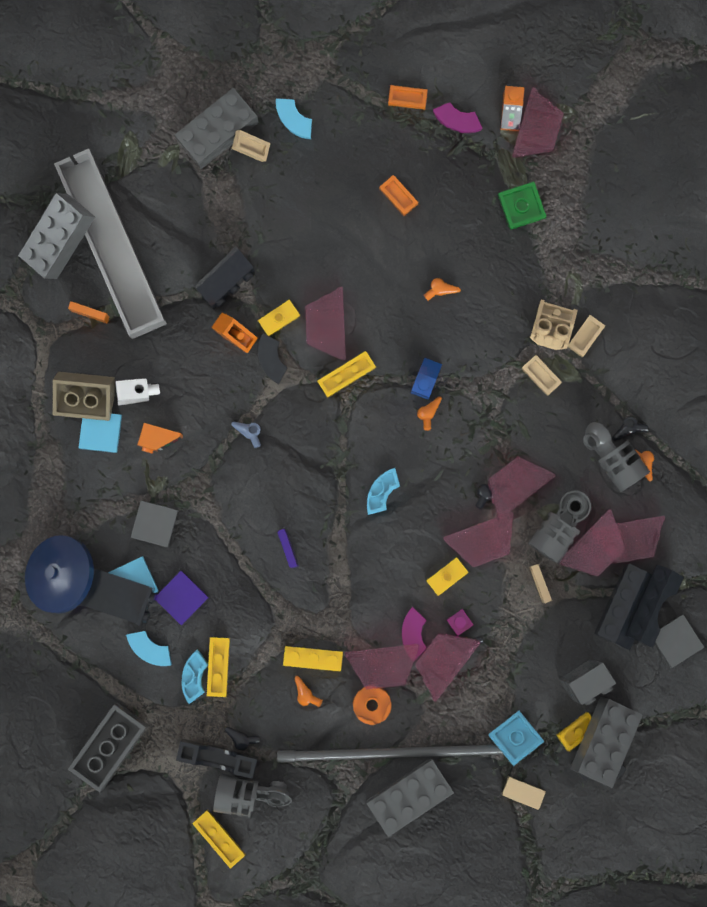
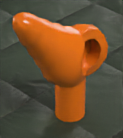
[424,278,461,301]
[417,396,442,431]
[636,450,654,481]
[295,676,323,707]

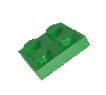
[498,182,547,230]

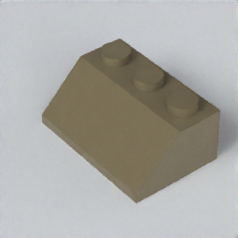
[53,372,115,421]

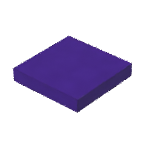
[278,529,299,568]
[155,571,209,625]

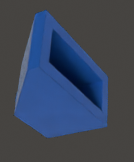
[411,358,442,400]

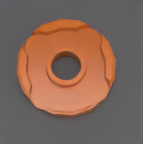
[353,685,392,725]

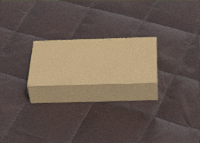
[232,130,270,162]
[568,315,605,357]
[521,355,562,396]
[529,564,552,603]
[502,776,546,810]

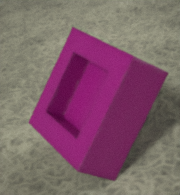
[447,609,473,636]

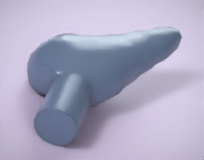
[231,422,261,448]

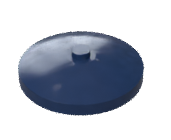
[25,535,94,613]

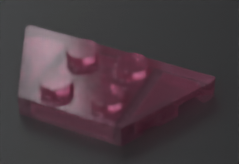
[512,87,564,158]
[305,287,346,361]
[488,457,556,521]
[559,509,626,576]
[443,512,514,567]
[590,516,665,563]
[415,633,481,702]
[345,644,419,690]

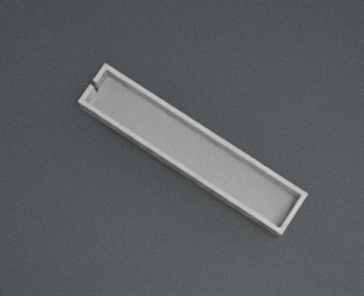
[54,149,167,339]

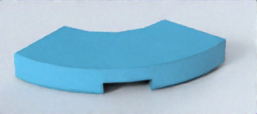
[276,98,312,139]
[367,468,400,515]
[126,631,172,666]
[181,649,208,704]

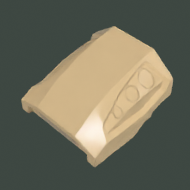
[530,300,578,350]

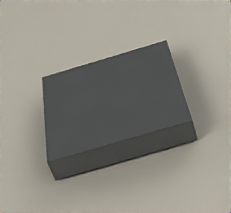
[131,501,178,547]
[655,614,705,668]

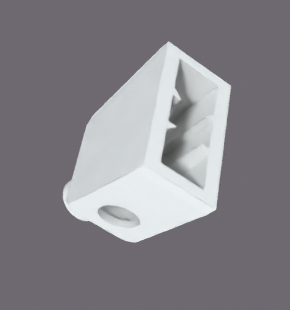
[116,379,160,405]

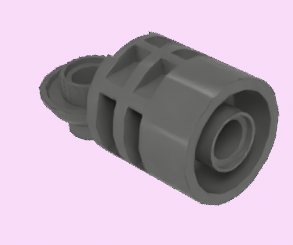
[583,422,650,492]
[528,491,591,564]
[213,774,292,818]

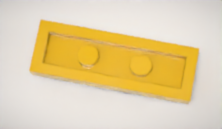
[317,351,376,398]
[207,637,230,697]
[283,646,343,671]
[192,810,246,869]

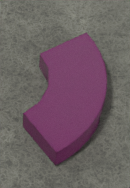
[433,102,482,133]
[402,607,427,662]

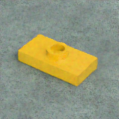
[258,300,300,337]
[426,557,469,596]
[557,712,592,752]

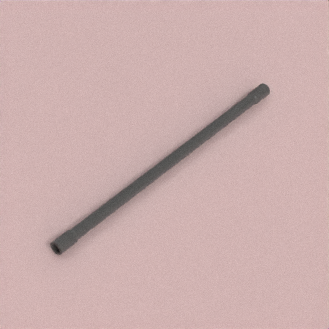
[277,745,531,762]

